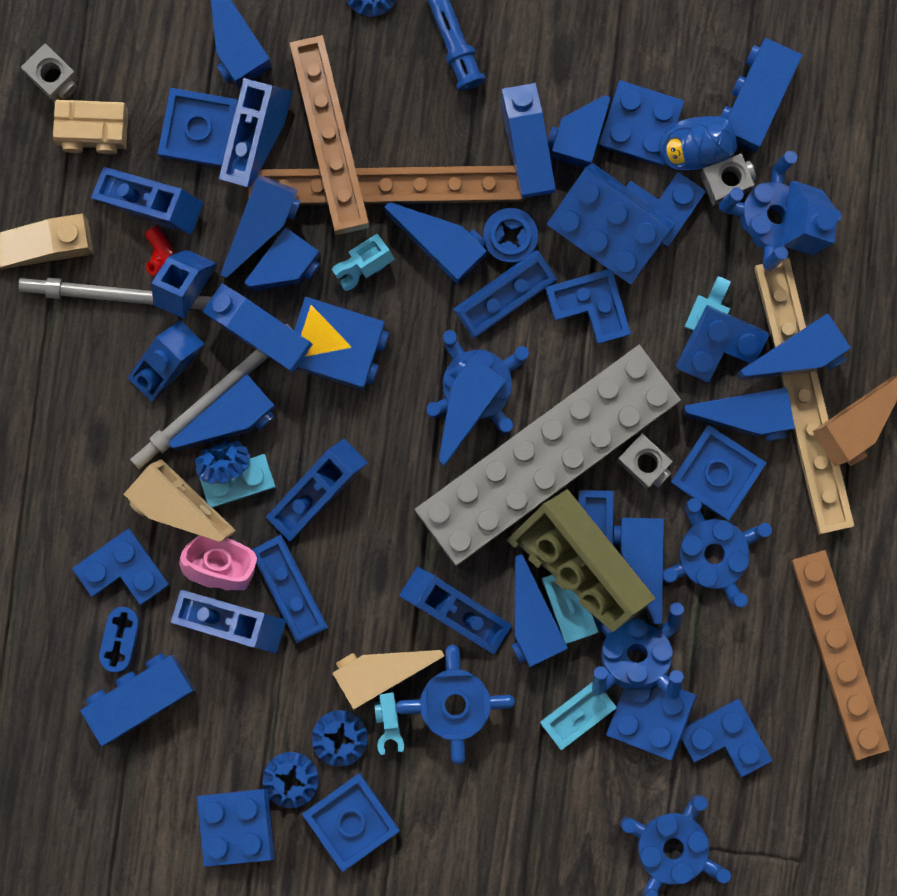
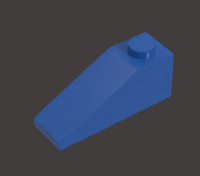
[211,0,272,89]
[219,78,293,188]
[501,83,556,198]
[91,167,204,235]
[220,175,301,278]
[384,202,487,285]
[202,283,313,373]
[736,313,851,380]
[439,355,506,467]
[168,374,277,451]
[681,388,795,442]
[266,439,368,541]
[613,518,664,625]
[511,554,568,667]
[399,566,512,654]
[171,589,286,653]

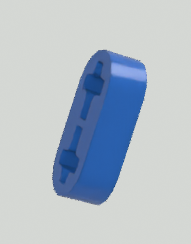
[99,607,140,672]

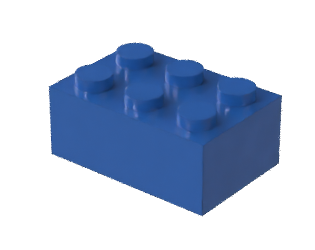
[547,163,676,285]

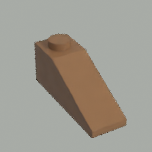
[812,375,897,466]

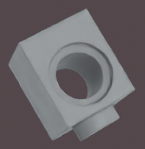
[21,43,79,103]
[700,154,756,207]
[616,433,673,489]

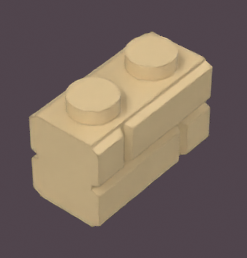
[53,100,128,154]

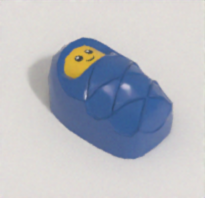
[659,116,737,170]

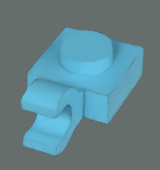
[331,234,395,291]
[684,276,731,331]
[374,692,404,755]

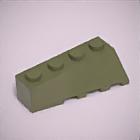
[506,489,656,632]

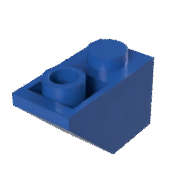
[151,250,217,319]
[128,320,204,401]

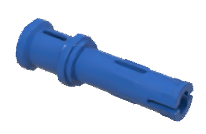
[428,0,486,92]

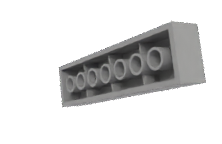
[415,344,681,567]

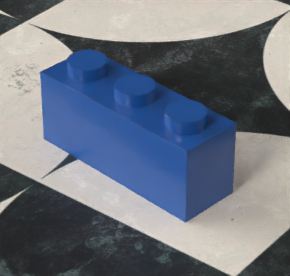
[720,38,802,154]
[80,653,196,747]

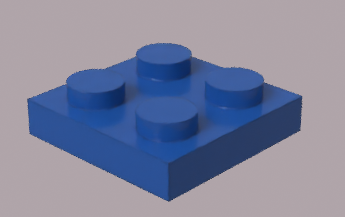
[598,80,684,167]
[158,88,238,168]
[670,425,766,521]
[606,686,697,761]
[302,773,400,872]
[197,788,275,867]

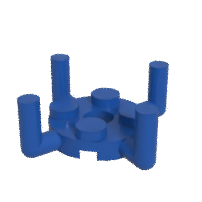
[719,151,842,271]
[427,330,529,435]
[663,498,772,608]
[592,603,684,699]
[396,645,515,765]
[620,795,731,896]

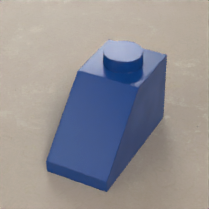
[548,95,611,168]
[783,180,838,255]
[244,227,321,292]

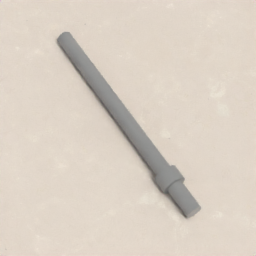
[19,277,212,310]
[130,324,292,469]

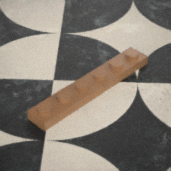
[289,35,369,235]
[790,550,890,760]

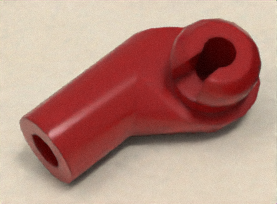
[144,225,175,277]

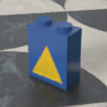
[294,297,389,391]

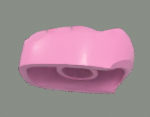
[179,535,257,591]

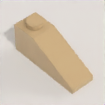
[0,213,94,269]
[124,459,236,542]
[333,650,444,709]

